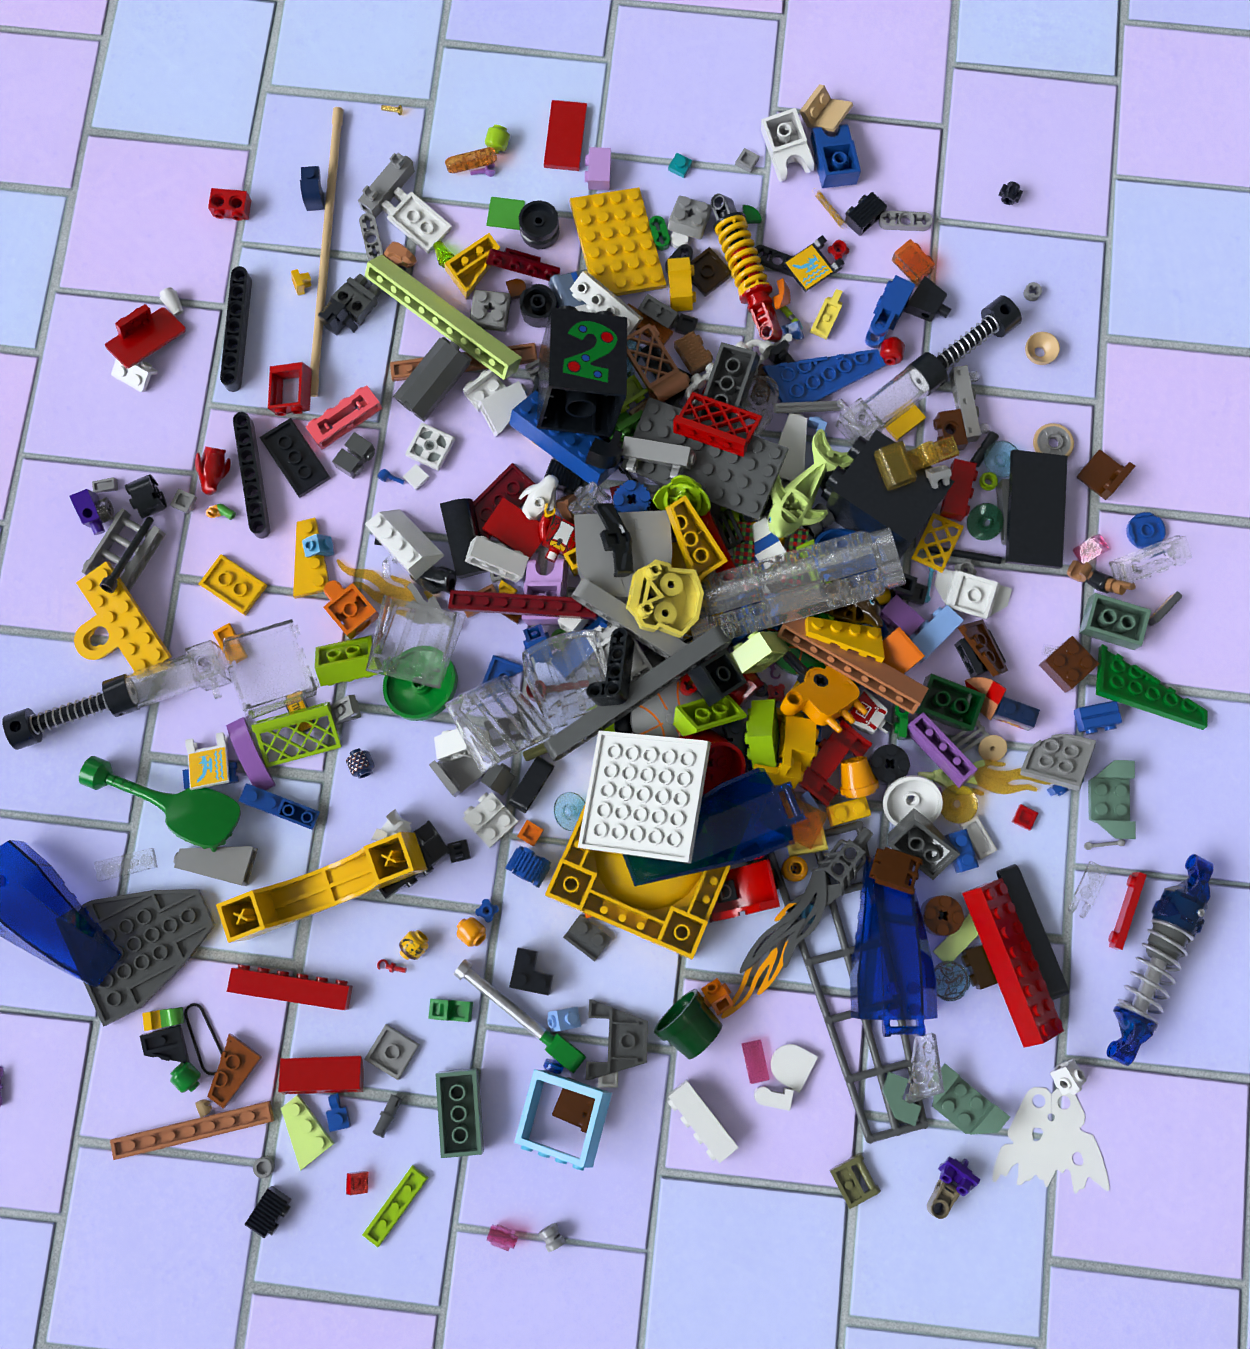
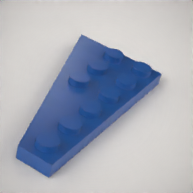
[762,349,886,415]

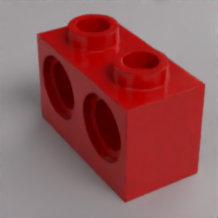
[208,188,252,221]

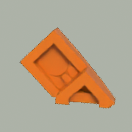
[773,278,791,310]

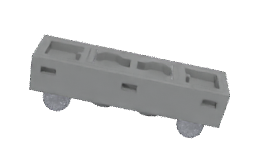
[949,365,991,443]

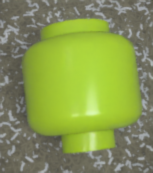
[485,124,510,154]

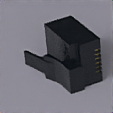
[318,298,358,336]

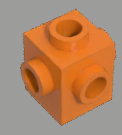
[701,978,734,1015]

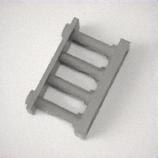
[81,508,166,592]

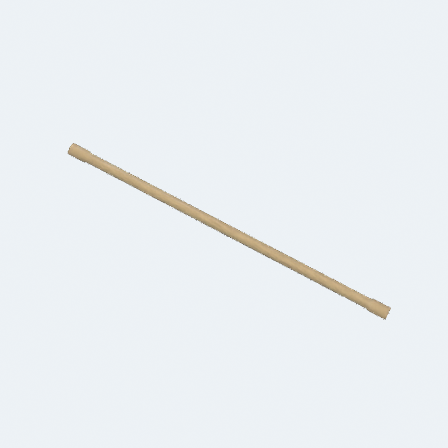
[310,107,344,397]

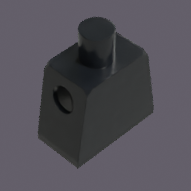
[904,276,952,322]

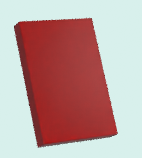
[482,497,542,560]

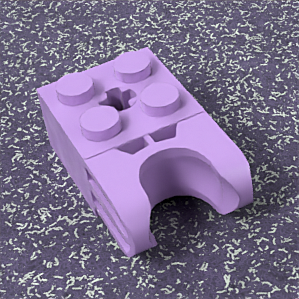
[522,559,568,625]

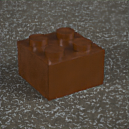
[1039,636,1099,693]

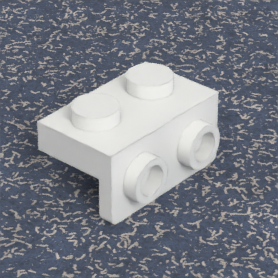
[111,359,158,392]

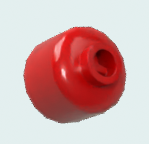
[880,337,905,365]

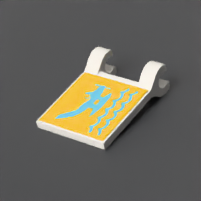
[185,732,230,790]

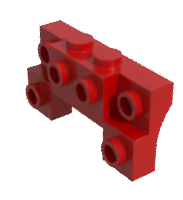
[797,720,873,807]

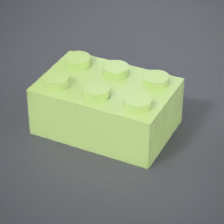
[730,631,791,674]

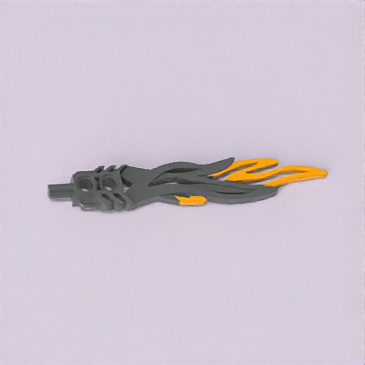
[721,827,873,1019]

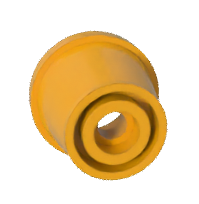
[839,756,879,798]

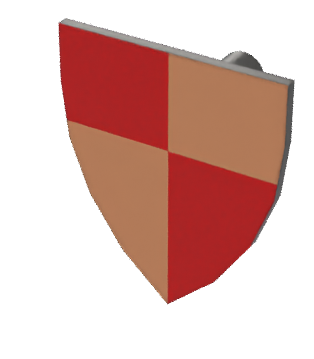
[965,677,1007,721]

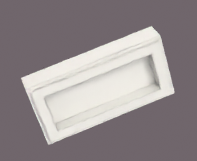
[959,816,997,860]

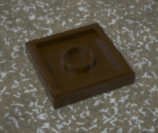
[690,247,732,297]

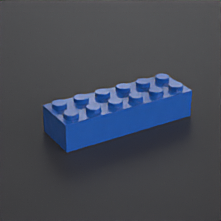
[509,390,622,489]

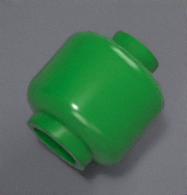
[170,1062,201,1093]

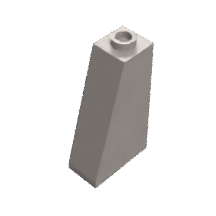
[173,846,258,886]

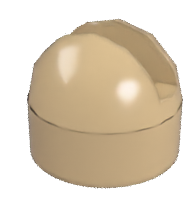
[195,1099,212,1117]

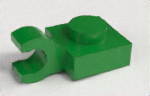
[894,705,909,740]

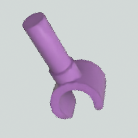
[470,162,495,177]

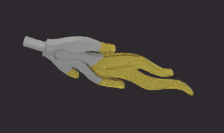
[336,559,460,630]

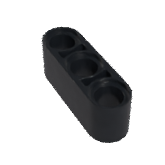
[508,756,555,813]

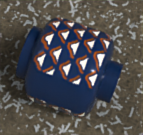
[346,748,375,779]

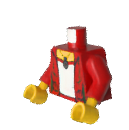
[538,503,576,563]

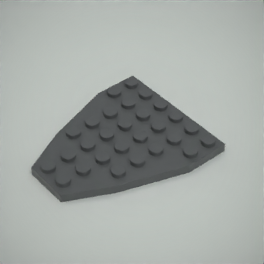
[55,889,216,1027]

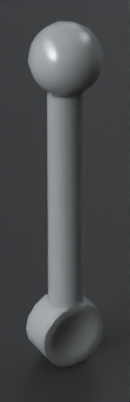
[1084,839,1125,850]

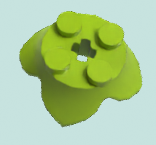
[653,475,711,516]

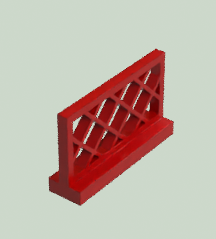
[673,392,762,457]

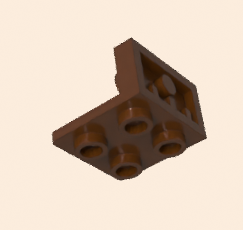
[1077,450,1136,500]
[552,1077,595,1133]

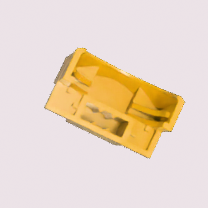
[748,707,819,789]

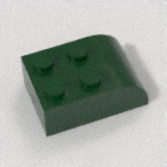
[915,673,986,731]

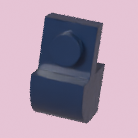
[300,166,325,211]

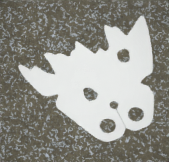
[992,1087,1110,1194]

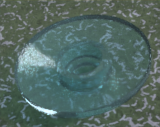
[984,441,1018,477]
[554,792,585,831]

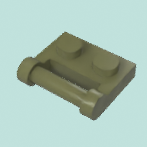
[829,1153,881,1209]

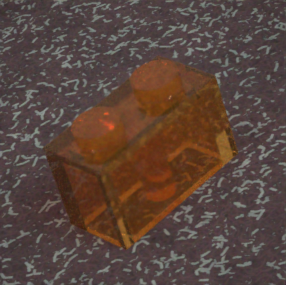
[891,239,935,285]

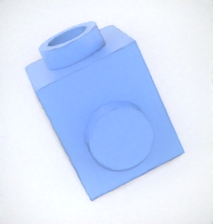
[807,417,828,447]
[547,1007,581,1032]

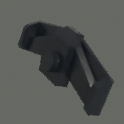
[593,503,634,577]

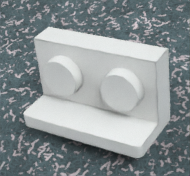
[463,369,506,412]

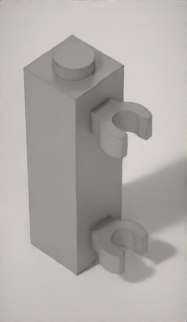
[358,152,415,219]
[622,436,696,478]

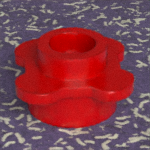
[827,240,849,260]
[766,683,785,702]

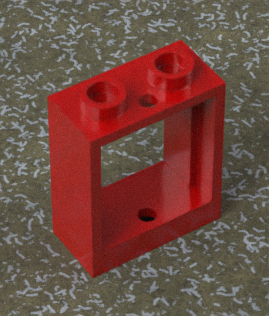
[268,362,312,416]

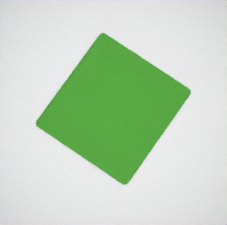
[486,197,525,230]

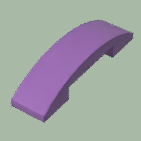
[226,717,275,790]

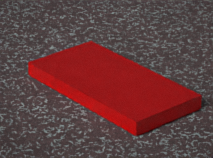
[543,100,587,171]

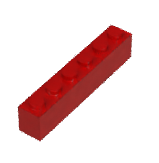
[226,964,353,1011]

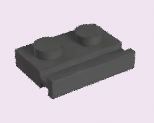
[563,914,612,962]

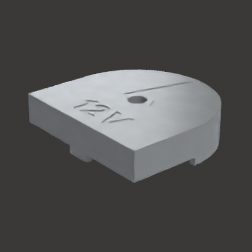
[574,510,672,604]

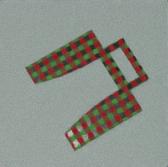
[733,521,809,600]

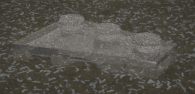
[905,1032,944,1104]

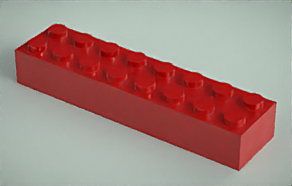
[962,878,1064,1048]

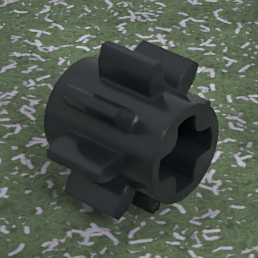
[998,181,1023,205]

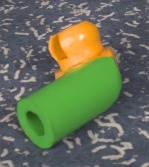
[206,504,236,520]

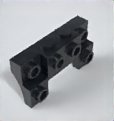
[379,820,451,899]

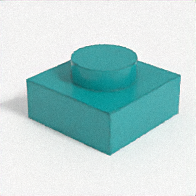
[668,152,692,178]

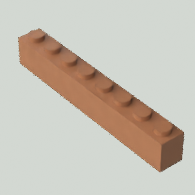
[777,610,929,714]

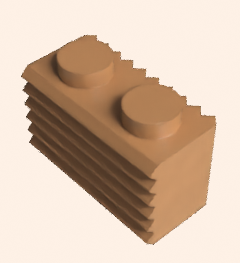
[674,331,713,375]

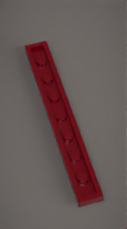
[448,590,598,620]

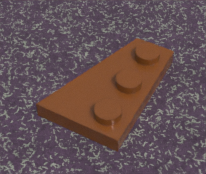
[207,1033,262,1109]

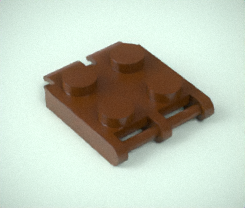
[869,847,923,894]

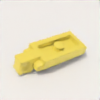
[810,289,843,340]

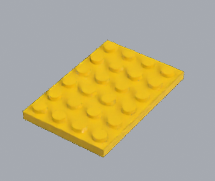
[569,187,666,296]

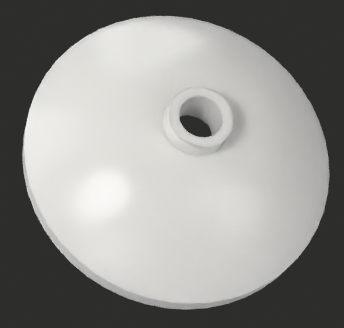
[883,775,943,826]

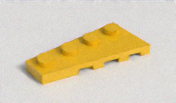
[293,518,330,599]
[805,616,885,663]

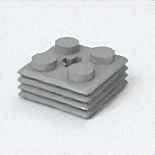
[667,195,712,240]
[470,289,511,332]

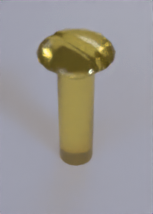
[381,105,403,116]

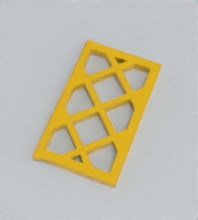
[911,513,964,573]

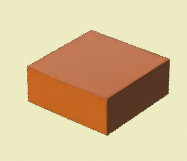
[517,820,544,847]

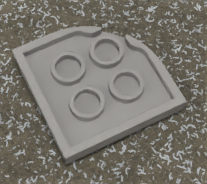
[1020,734,1096,791]

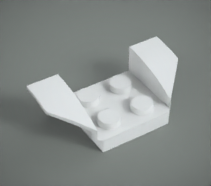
[934,569,1012,619]

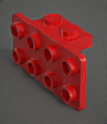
[105,304,186,368]

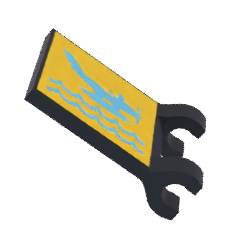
[783,235,845,292]

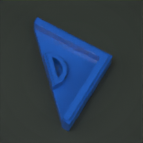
[481,655,527,689]

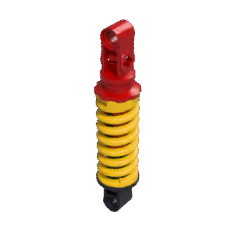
[711,193,782,343]

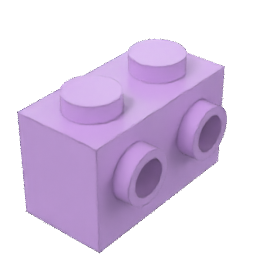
[585,147,611,190]

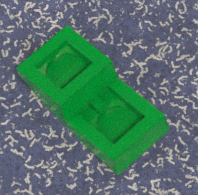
[428,998,473,1022]

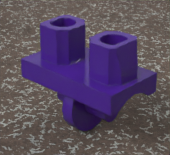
[938,1156,981,1196]

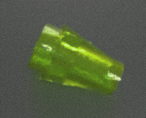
[433,241,454,268]

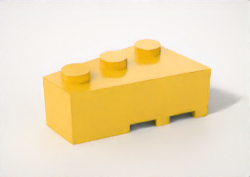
[445,233,500,300]

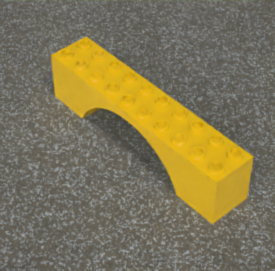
[216,832,428,943]

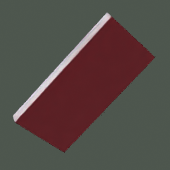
[473,463,535,539]

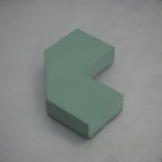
[882,1071,922,1126]

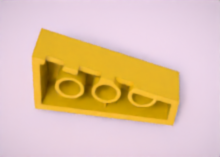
[665,495,728,580]

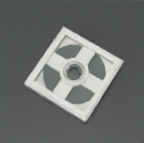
[405,422,455,471]

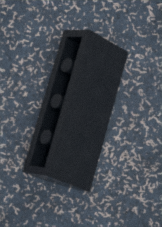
[440,498,489,579]

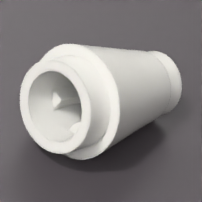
[159,287,184,316]

